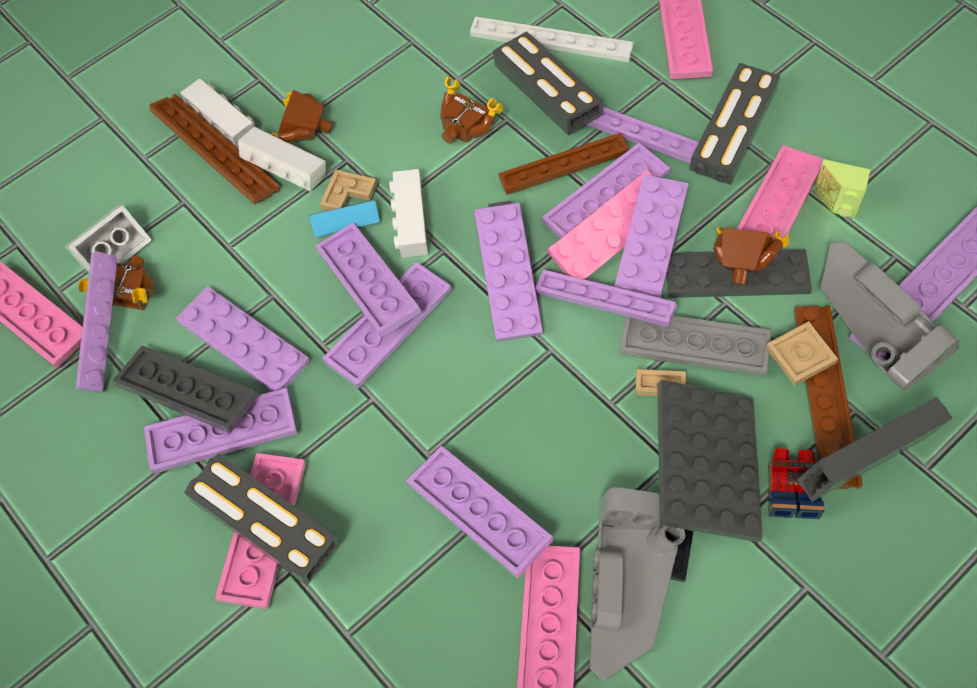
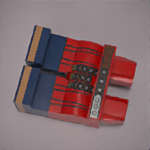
[768,448,825,519]

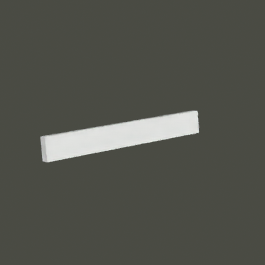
[470,17,634,62]

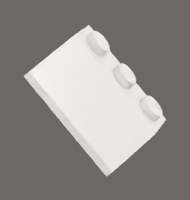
[65,205,151,273]

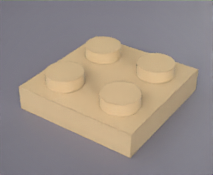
[766,321,838,386]

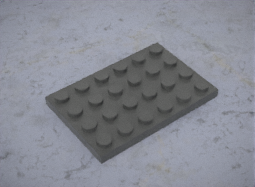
[657,380,763,542]

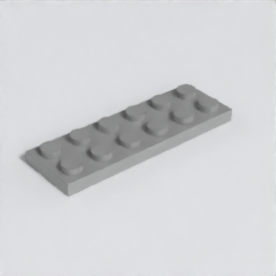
[620,316,772,377]

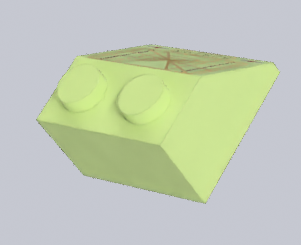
[814,159,870,218]

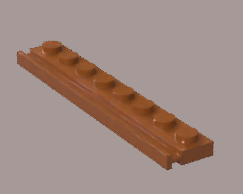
[149,94,279,204]
[793,305,863,489]

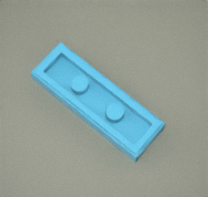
[309,199,380,237]

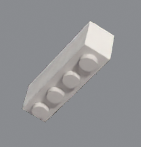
[180,78,256,149]
[238,127,326,192]
[389,169,428,258]

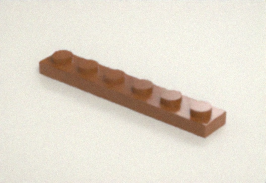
[498,133,629,195]

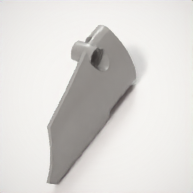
[820,242,960,391]
[589,487,685,681]

